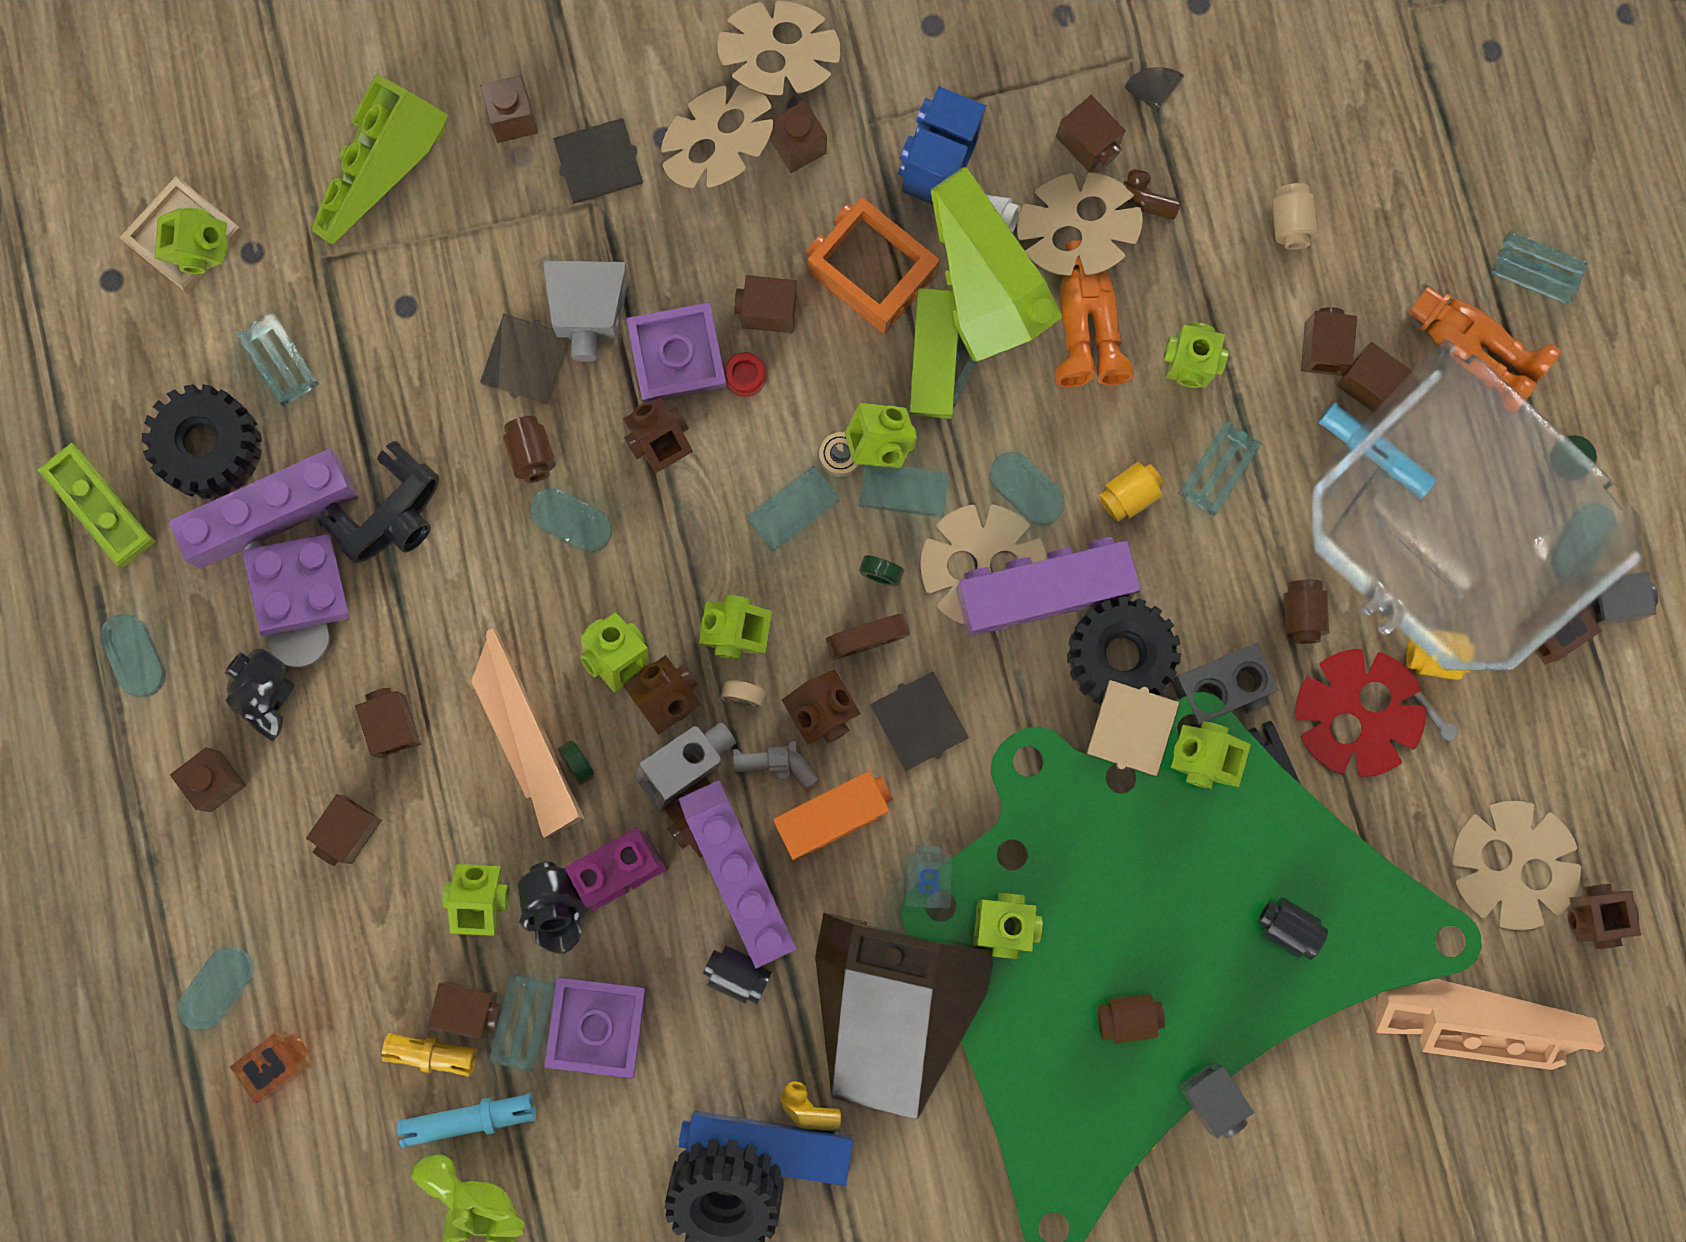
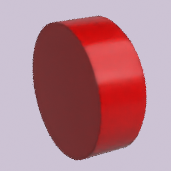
[724,352,766,397]

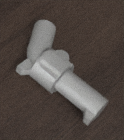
[733,740,819,789]

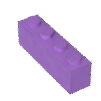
[168,448,358,569]
[956,537,1141,637]
[679,780,797,968]

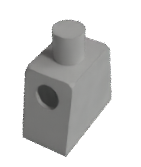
[544,261,629,362]
[634,722,736,812]

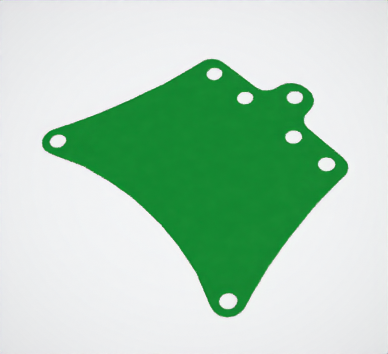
[901,692,1482,1242]

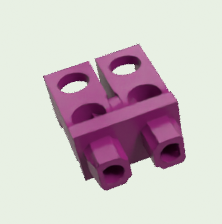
[564,827,668,912]

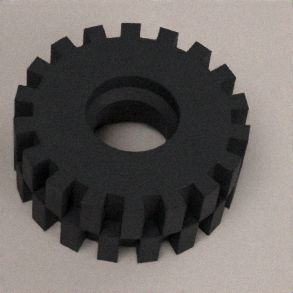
[141,384,262,499]
[1067,597,1181,706]
[664,1139,784,1242]

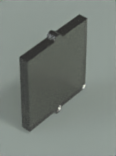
[553,118,643,204]
[480,313,569,404]
[870,671,969,772]

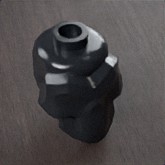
[225,649,295,741]
[518,862,588,954]

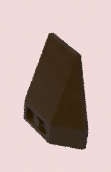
[815,913,994,1119]

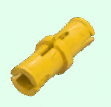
[382,1033,477,1077]

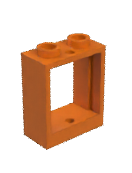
[806,197,940,335]
[773,770,893,862]

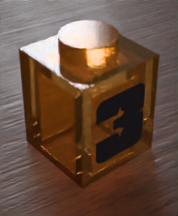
[230,1031,311,1104]

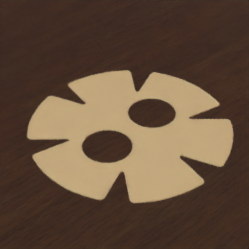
[717,0,840,96]
[661,84,773,188]
[1017,172,1143,276]
[920,504,1047,625]
[1452,801,1581,930]

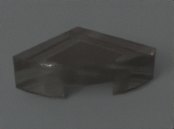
[1125,67,1184,112]

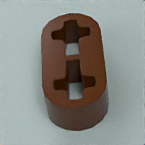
[826,614,910,660]

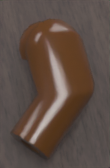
[1124,169,1180,220]

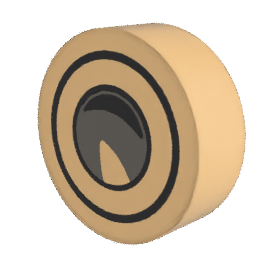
[819,432,860,477]
[720,680,766,709]

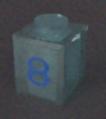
[904,845,952,909]

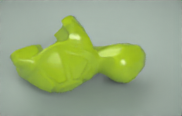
[410,1154,525,1242]

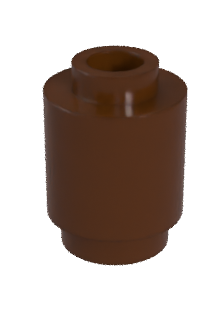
[503,416,556,483]
[1284,579,1330,644]
[1096,993,1165,1044]

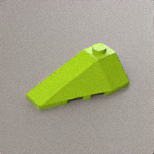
[311,73,449,245]
[931,167,1062,362]

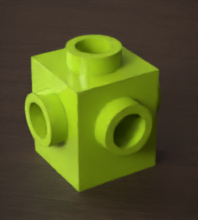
[155,208,229,274]
[1163,323,1228,388]
[845,403,917,468]
[699,595,772,660]
[580,612,649,693]
[1171,721,1251,789]
[442,864,509,936]
[973,893,1042,959]

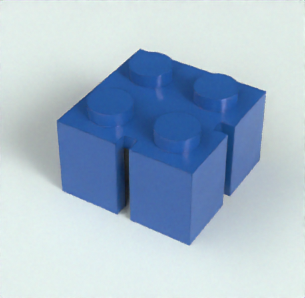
[898,86,986,205]

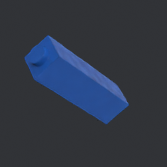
[678,1111,853,1186]

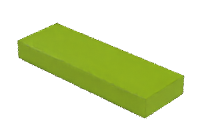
[909,288,958,419]
[38,443,156,569]

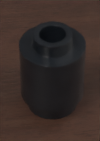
[1257,897,1329,960]
[703,945,772,1004]

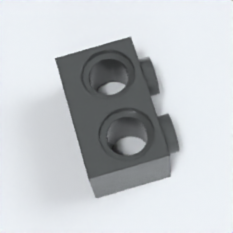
[1171,643,1279,727]

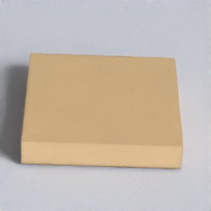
[119,176,243,294]

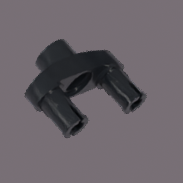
[317,441,439,563]

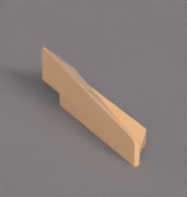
[471,628,585,838]
[1375,979,1605,1070]

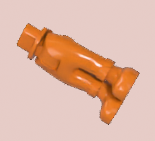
[1054,240,1134,388]
[1408,286,1562,413]

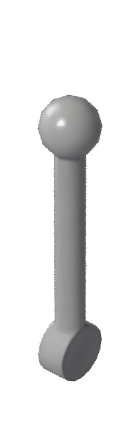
[1408,669,1458,741]

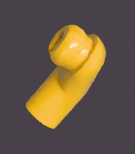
[780,1081,841,1131]

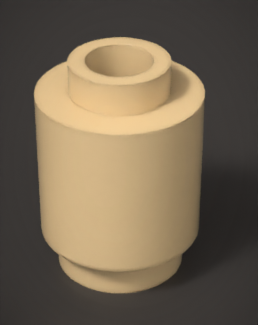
[1272,183,1318,250]

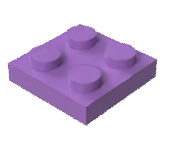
[626,302,727,403]
[242,534,349,636]
[544,977,647,1078]

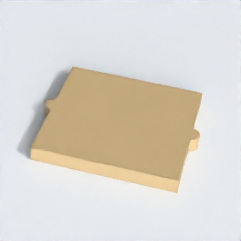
[1086,680,1179,776]

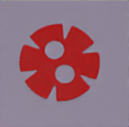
[1296,649,1426,777]

